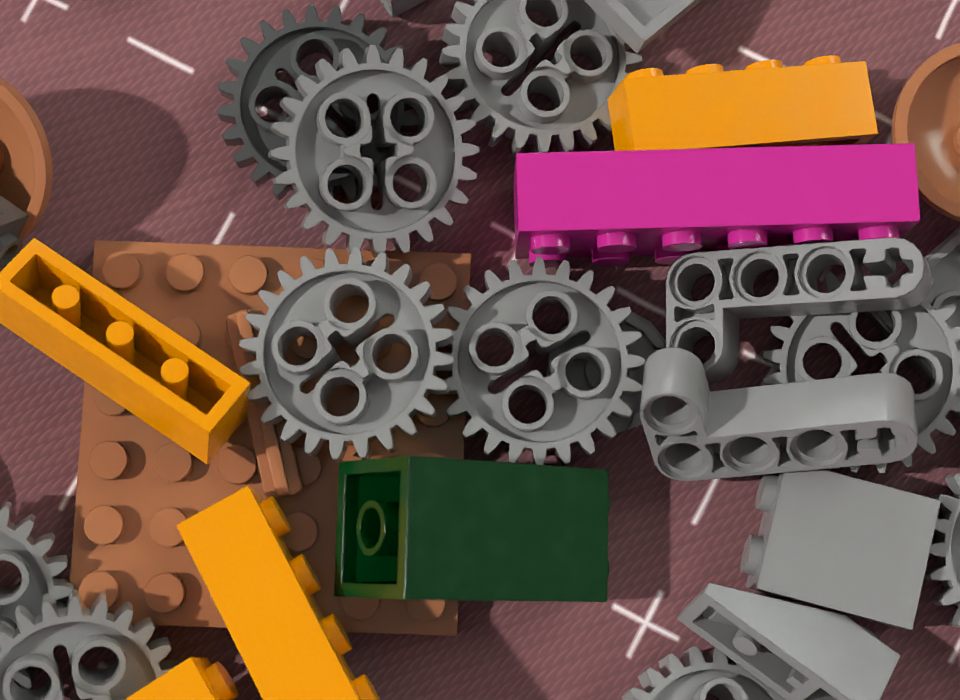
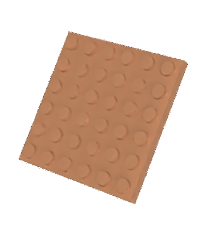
[69,240,471,636]

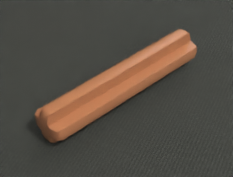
[226,309,303,499]

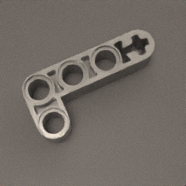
[666,238,934,383]
[640,348,918,481]

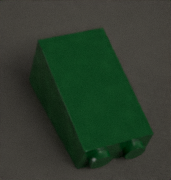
[334,455,610,602]

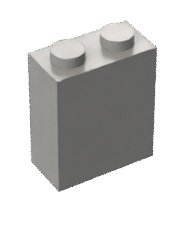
[740,469,941,630]

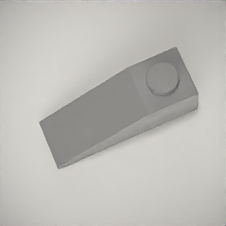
[677,583,901,700]

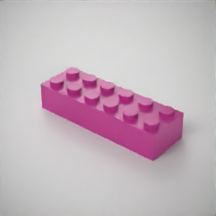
[513,143,920,268]

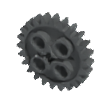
[217,4,419,208]

